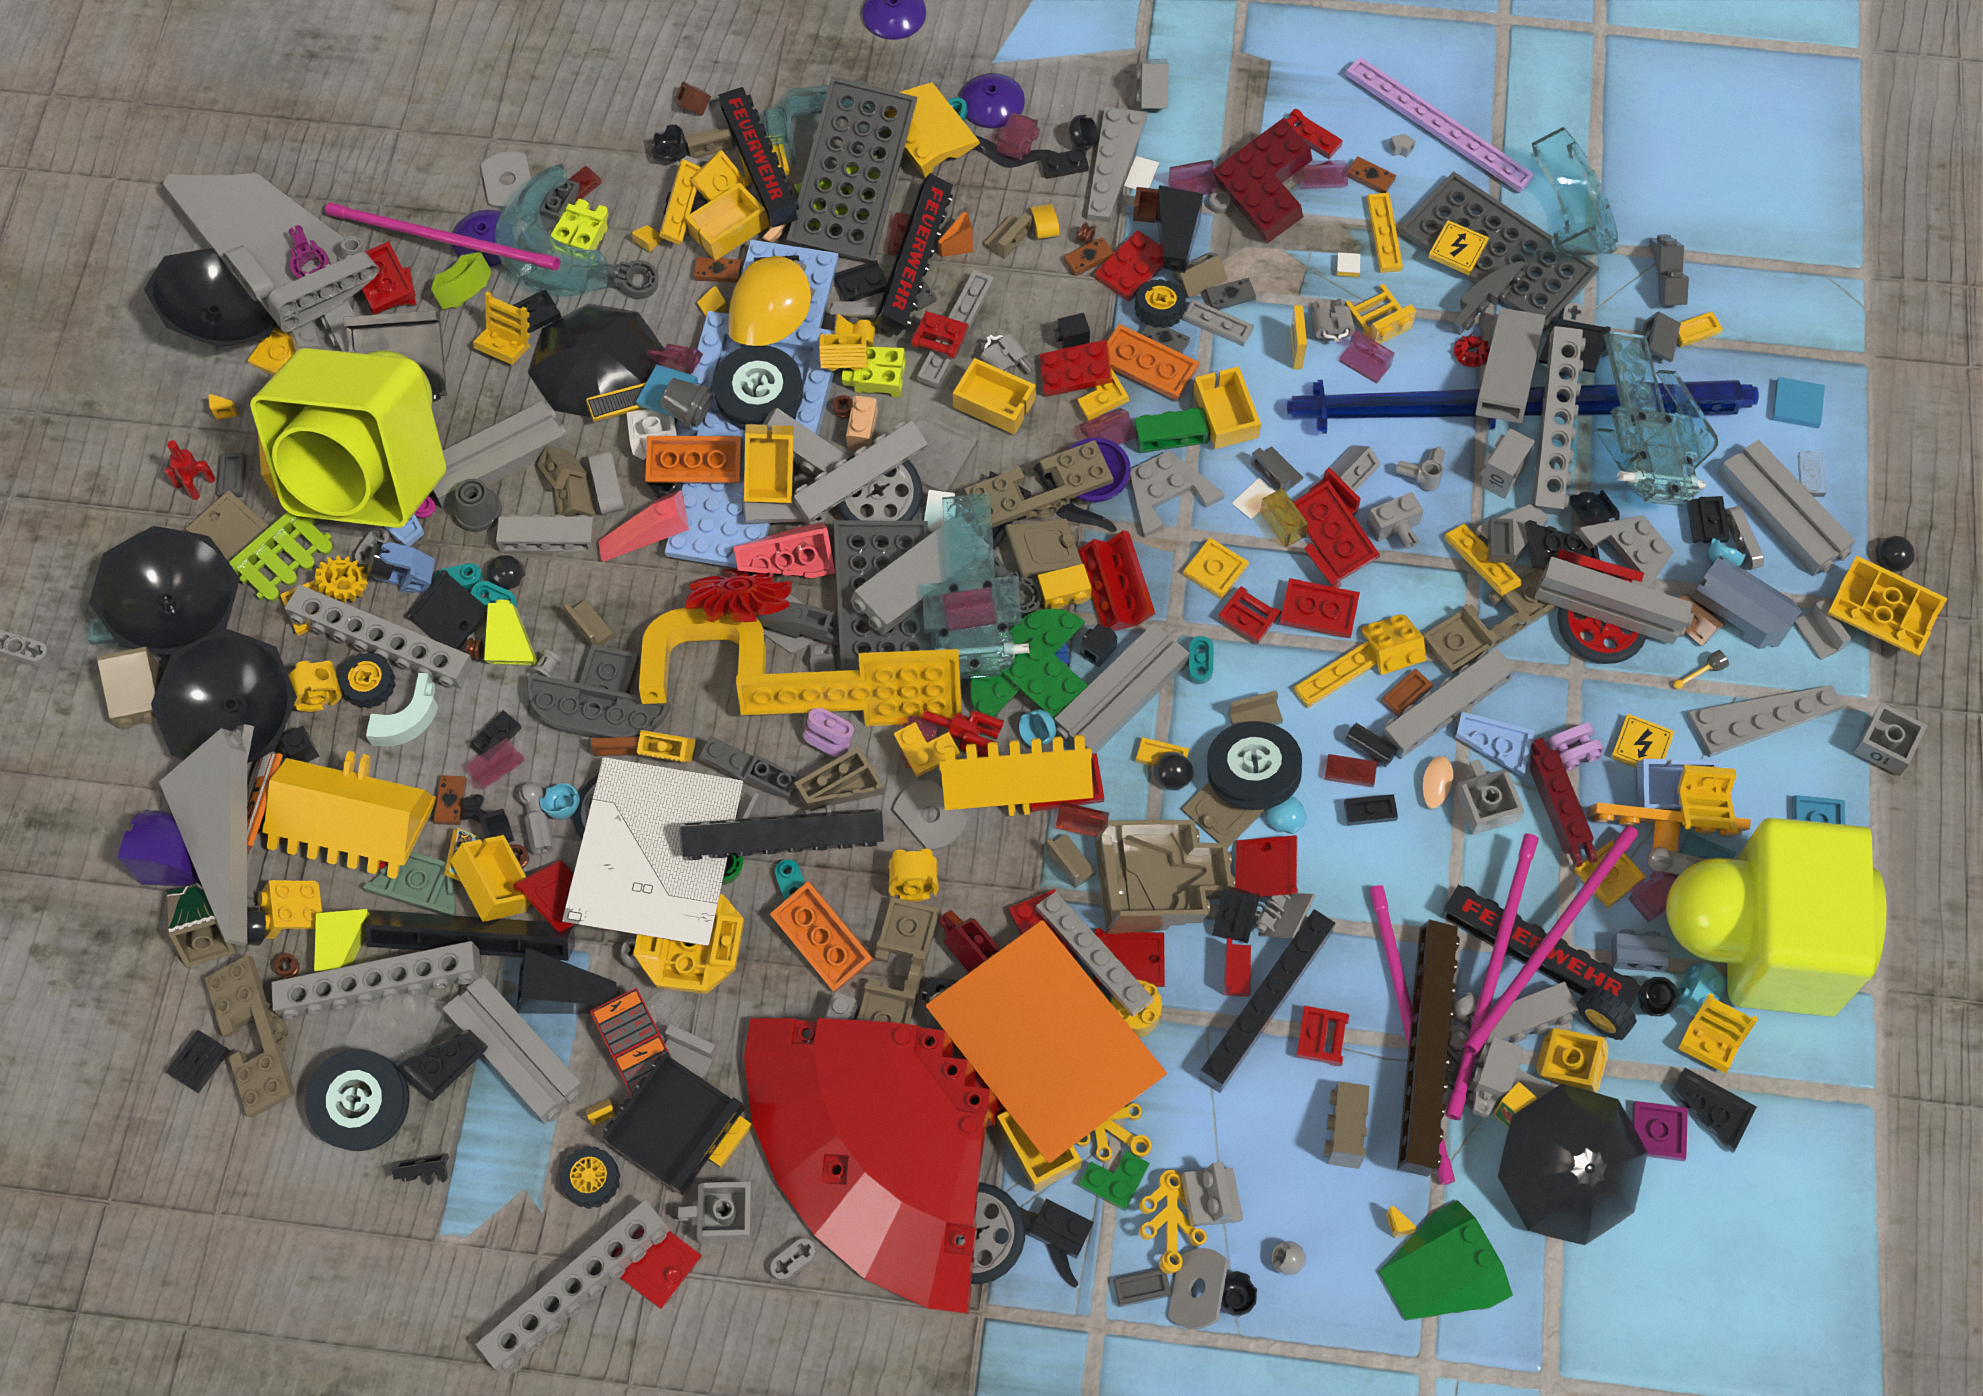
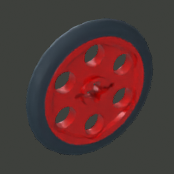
[1557,607,1647,664]

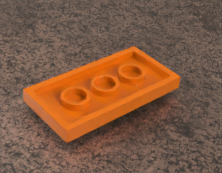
[1107,324,1199,401]

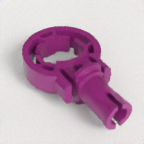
[288,225,331,279]

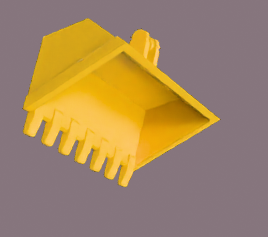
[939,735,1093,816]
[262,751,437,879]

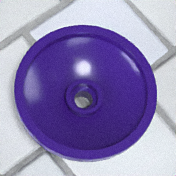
[862,0,926,40]
[960,73,1025,129]
[452,210,519,267]
[1068,438,1131,502]

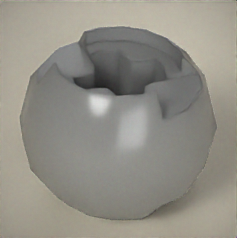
[620,937,642,969]
[1451,992,1479,1024]
[1271,1241,1306,1275]

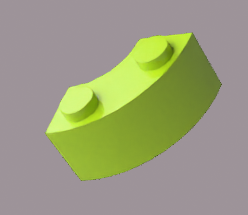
[431,252,492,309]

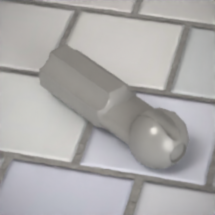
[519,782,554,855]
[1647,847,1705,875]

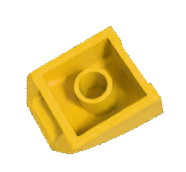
[1535,1028,1608,1092]

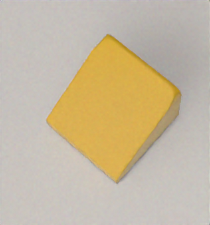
[631,225,664,252]
[697,286,728,317]
[208,394,239,420]
[586,1099,616,1126]
[1386,1206,1416,1238]

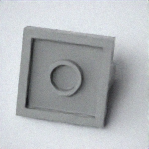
[1181,1162,1243,1227]

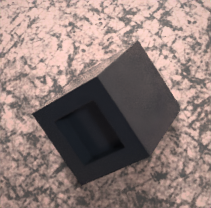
[479,809,515,843]

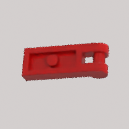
[1286,109,1343,159]

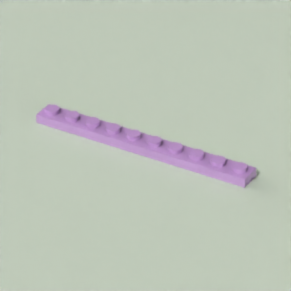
[1346,57,1535,193]

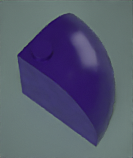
[118,810,200,887]

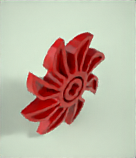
[685,569,792,623]

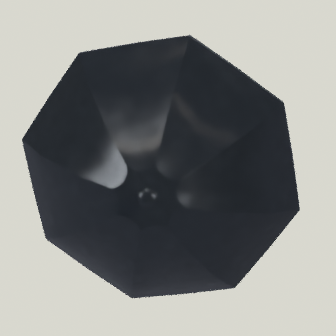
[144,248,277,348]
[528,304,665,420]
[89,526,240,655]
[151,628,297,764]
[1498,1084,1648,1245]

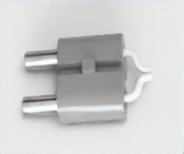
[1311,299,1355,342]
[980,333,1034,374]

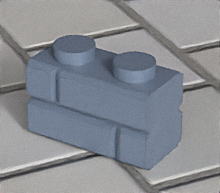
[1612,929,1669,972]

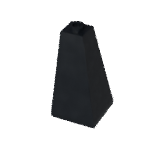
[1156,185,1203,273]
[516,949,620,1014]

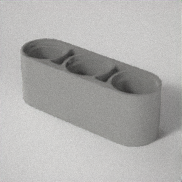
[588,450,625,515]

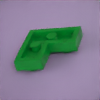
[1079,1151,1150,1211]

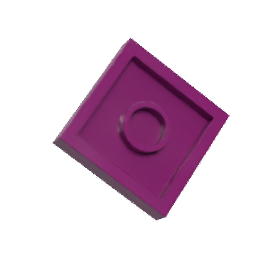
[1632,1101,1688,1161]

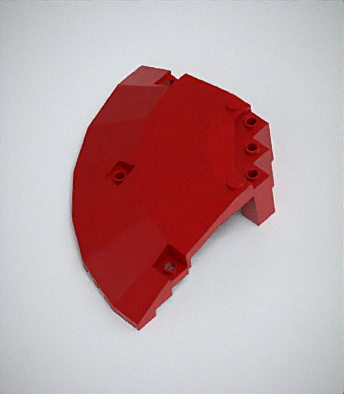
[744,1018,998,1315]

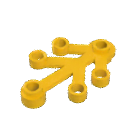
[1076,1103,1152,1163]
[1139,1170,1207,1274]

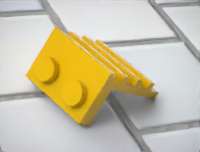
[1345,283,1416,347]
[473,291,530,365]
[1676,765,1738,833]
[1678,993,1758,1074]

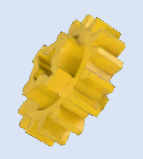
[314,555,368,604]

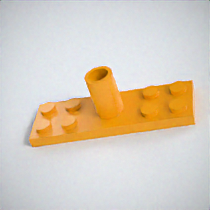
[1587,802,1751,852]

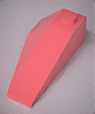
[598,490,689,562]
[733,522,835,578]

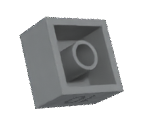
[1480,428,1535,499]
[1854,702,1928,776]

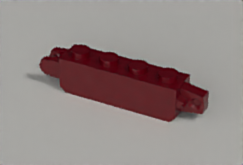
[1530,737,1597,867]
[939,910,1001,973]

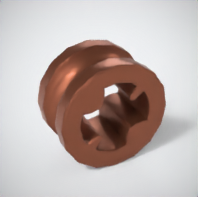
[1078,222,1096,245]
[833,395,853,419]
[466,638,484,660]
[510,844,529,869]
[274,953,300,979]

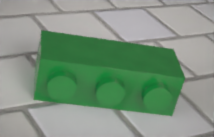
[1134,408,1209,453]

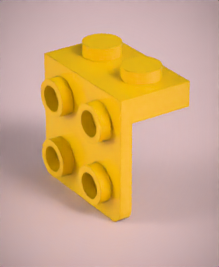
[1361,615,1426,675]
[258,880,322,939]

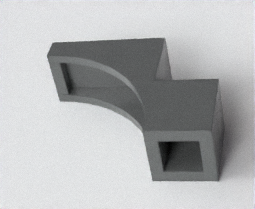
[1649,234,1689,305]

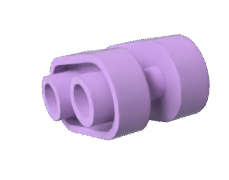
[803,708,854,757]
[1546,723,1604,771]

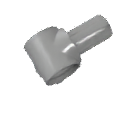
[1396,447,1445,491]

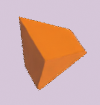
[938,212,973,257]

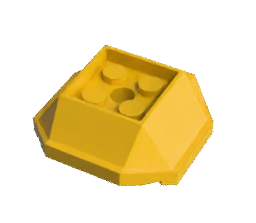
[634,894,744,994]

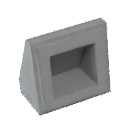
[810,644,835,672]

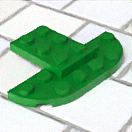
[971,609,1088,725]

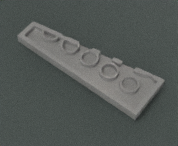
[1087,107,1147,222]
[1687,685,1843,757]

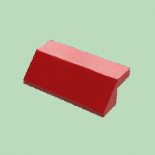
[1078,530,1156,631]

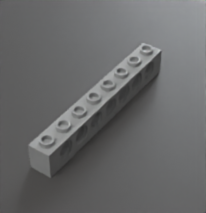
[1532,326,1586,515]
[285,585,474,689]
[272,941,482,1020]
[475,1199,670,1375]

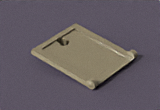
[186,490,270,562]
[1005,519,1082,578]
[1182,782,1266,849]

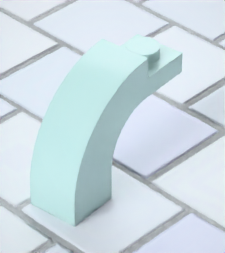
[366,673,438,747]

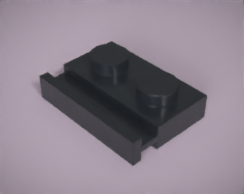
[835,260,887,302]
[513,289,562,333]
[1570,490,1620,526]
[1686,496,1730,543]
[1212,885,1260,944]
[166,1030,230,1093]
[1029,1198,1094,1259]

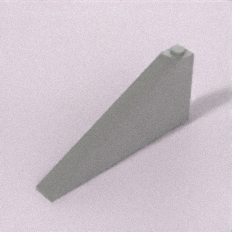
[159,728,247,946]

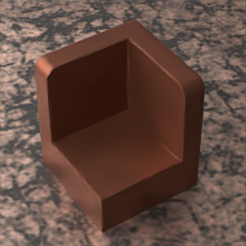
[674,81,712,116]
[1133,187,1158,223]

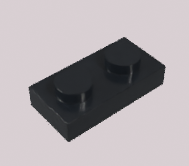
[1041,148,1089,179]
[1344,794,1398,826]

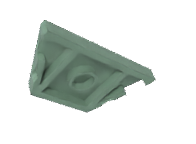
[363,852,456,916]

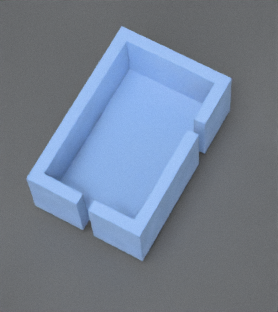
[1637,759,1719,811]

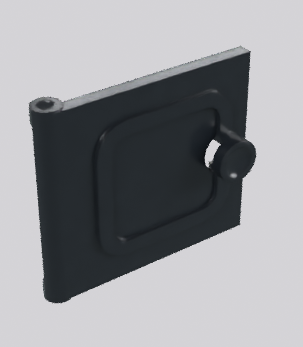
[1539,317,1611,373]
[405,569,488,650]

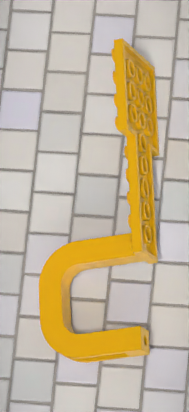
[639,608,962,726]

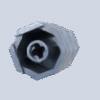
[1691,556,1802,649]

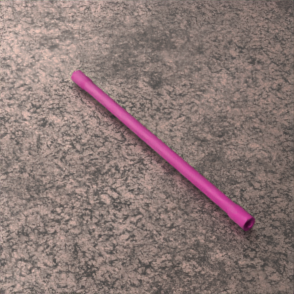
[325,202,560,271]
[1463,825,1638,1055]
[1445,833,1539,1120]
[1369,885,1455,1185]

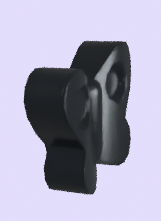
[460,794,486,823]

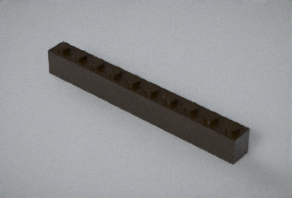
[1397,919,1460,1177]

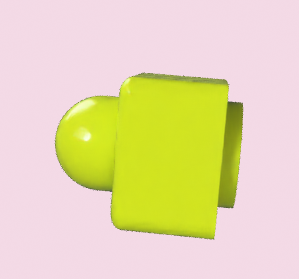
[250,348,447,528]
[1666,817,1886,1017]

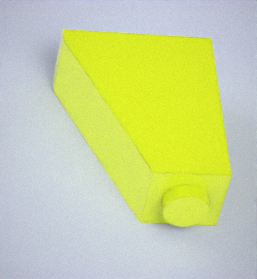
[484,599,538,665]
[314,909,371,973]

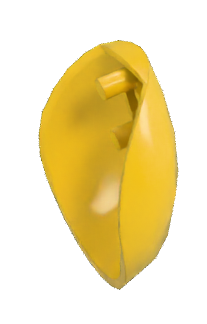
[728,256,811,346]

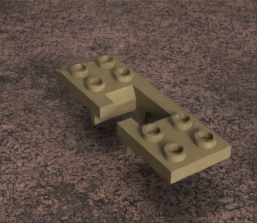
[964,440,1114,531]
[1423,566,1558,675]
[857,897,940,1024]
[205,955,295,1118]

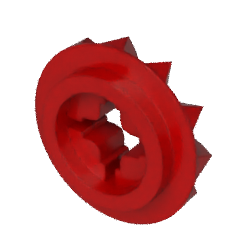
[1454,334,1490,367]

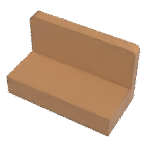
[1679,594,1725,646]

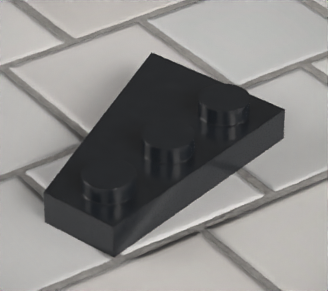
[1525,520,1600,568]
[395,1029,488,1101]
[1672,1067,1757,1153]

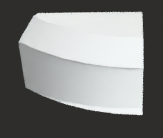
[627,409,677,460]

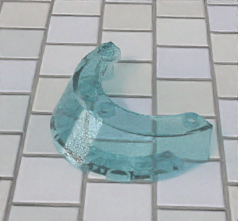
[1531,127,1618,257]
[495,164,608,295]

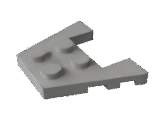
[1130,450,1224,538]
[1576,515,1674,588]

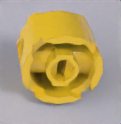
[288,661,342,712]
[888,849,939,902]
[1111,980,1162,1038]

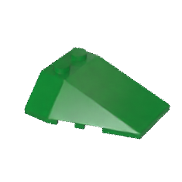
[1378,1200,1513,1321]

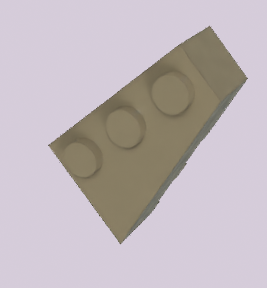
[794,746,884,810]
[1324,1081,1370,1169]

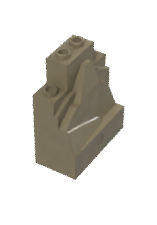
[1095,820,1235,934]

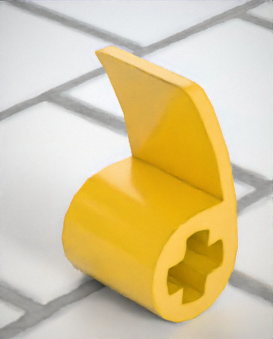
[1030,204,1060,239]
[834,313,876,347]

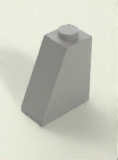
[1475,504,1549,567]

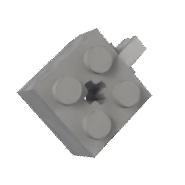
[1455,759,1524,835]
[1467,1036,1524,1118]
[678,1182,754,1243]

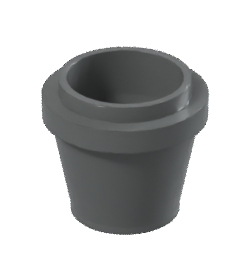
[660,378,713,430]
[454,479,502,531]

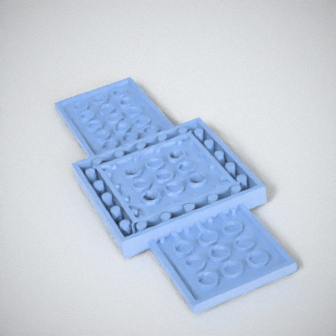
[665,240,839,568]

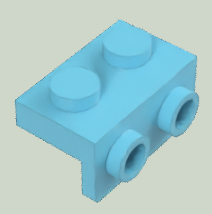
[1676,963,1727,1017]

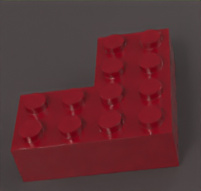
[1212,117,1313,243]

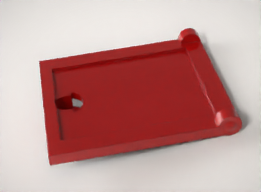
[1235,835,1298,897]
[513,860,576,933]
[1093,928,1165,987]
[612,1229,702,1309]

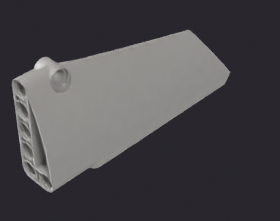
[163,173,379,332]

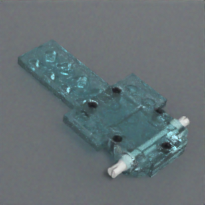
[1604,331,1706,506]
[922,493,1029,679]

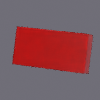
[1304,543,1341,588]

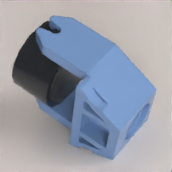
[367,541,435,593]

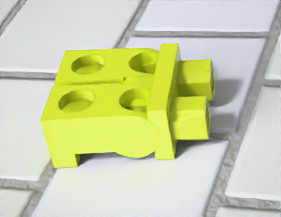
[549,199,609,263]
[842,347,906,398]

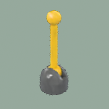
[1673,650,1729,689]

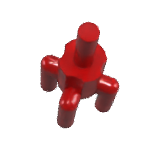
[165,440,216,500]
[921,710,1004,757]

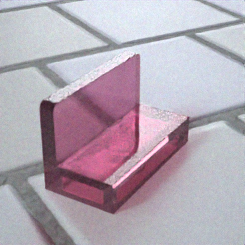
[1168,160,1217,195]
[1303,160,1348,188]
[1339,330,1395,383]
[647,343,703,374]
[1079,408,1136,445]
[942,587,996,631]
[467,738,525,790]

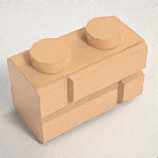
[846,396,878,450]

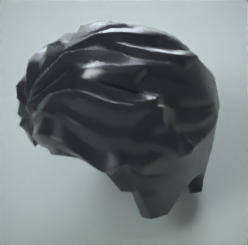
[651,124,688,163]

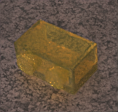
[1260,488,1308,548]

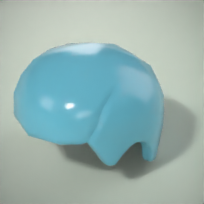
[1708,538,1745,566]
[1018,709,1056,747]
[539,783,580,820]
[1267,796,1307,834]

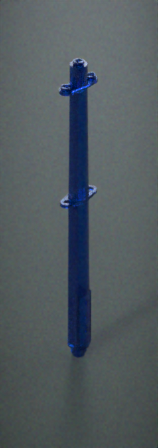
[1287,376,1759,434]

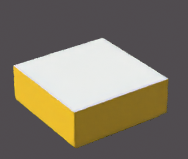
[1336,253,1360,277]

